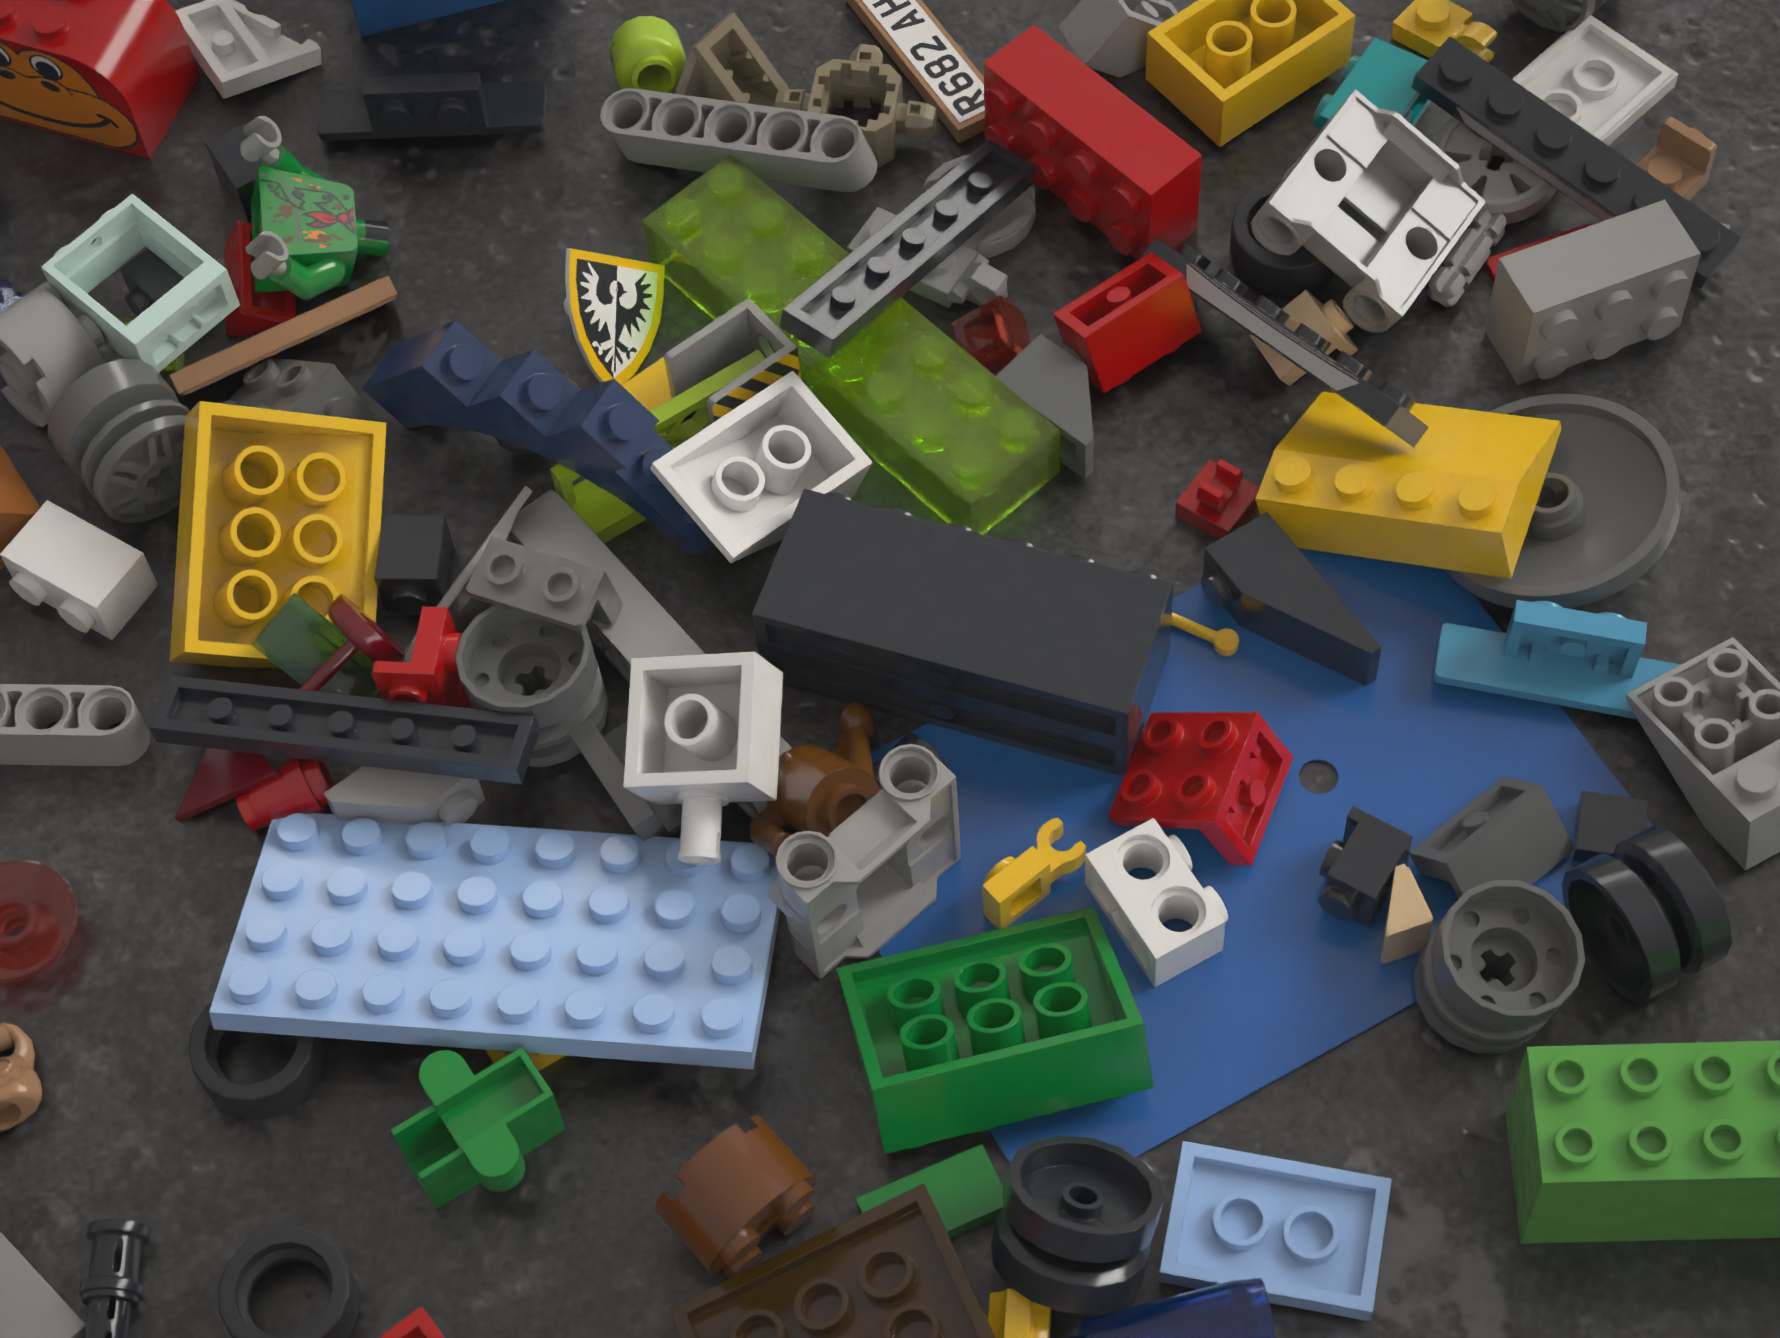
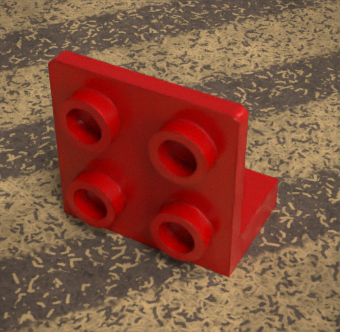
[1108,712,1294,866]

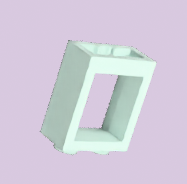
[41,194,240,373]

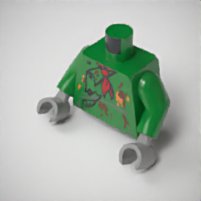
[240,116,389,300]

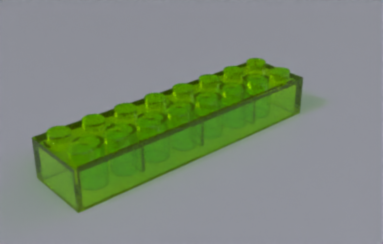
[642,154,1060,535]

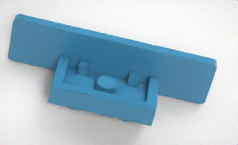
[1433,600,1681,719]

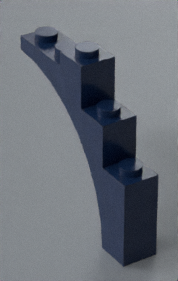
[362,320,711,555]

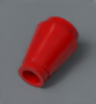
[236,758,335,832]

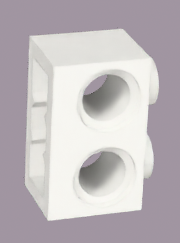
[1085,818,1228,987]

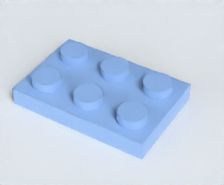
[1159,1141,1392,1321]

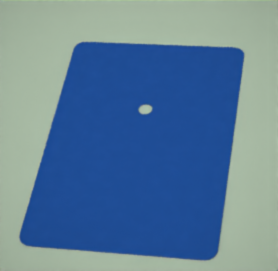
[871,548,1653,1164]

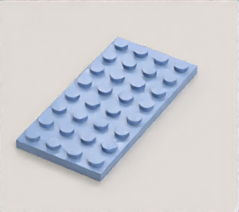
[209,813,780,1069]

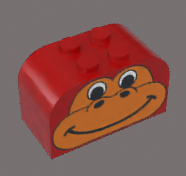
[0,0,200,159]

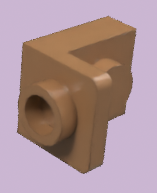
[1637,117,1717,201]

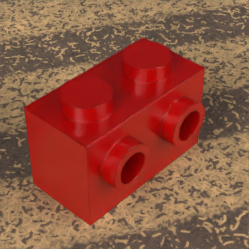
[1053,252,1202,393]

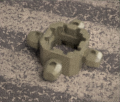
[774,44,937,168]

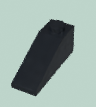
[1201,512,1382,686]

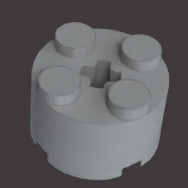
[0,282,106,427]

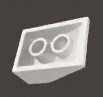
[650,371,872,563]

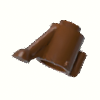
[749,701,880,856]

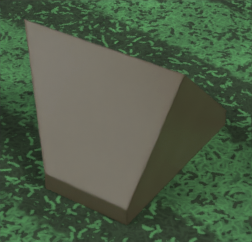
[675,12,789,107]

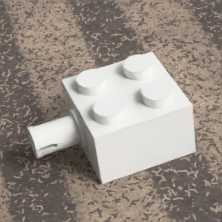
[623,652,783,865]

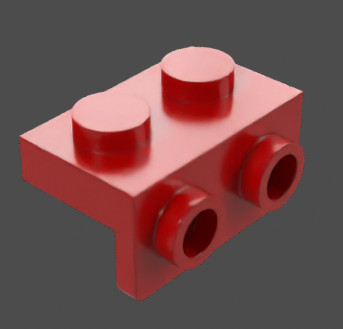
[371,606,470,708]

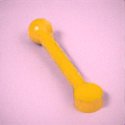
[1171,612,1239,656]

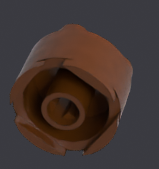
[655,1115,817,1278]

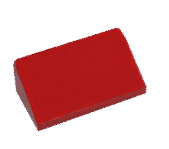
[224,221,296,337]

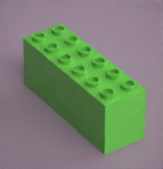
[1506,1040,1780,1244]

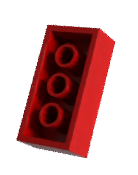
[983,25,1202,261]

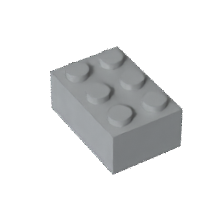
[1485,199,1701,385]

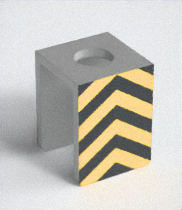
[664,298,801,425]

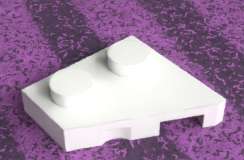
[175,0,322,99]

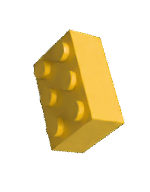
[1145,0,1356,147]

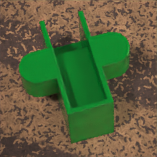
[391,1047,566,1210]

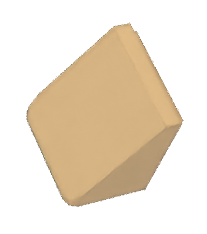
[1380,864,1434,964]

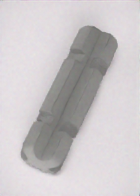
[1427,209,1507,307]

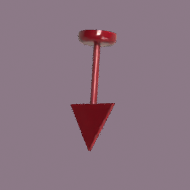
[174,594,405,822]

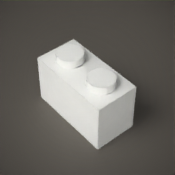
[0,500,158,640]

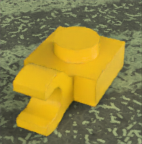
[1392,0,1497,63]
[982,818,1086,929]

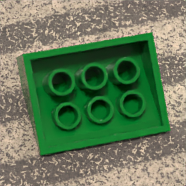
[836,906,1153,1154]

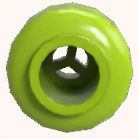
[609,16,686,93]

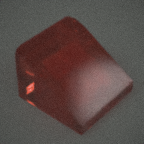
[952,295,1031,373]

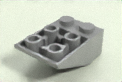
[1626,637,1780,871]

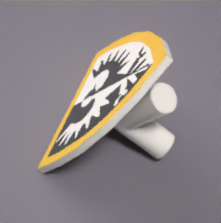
[564,248,665,385]

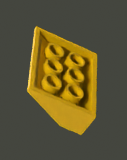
[1255,392,1562,579]
[170,401,386,670]

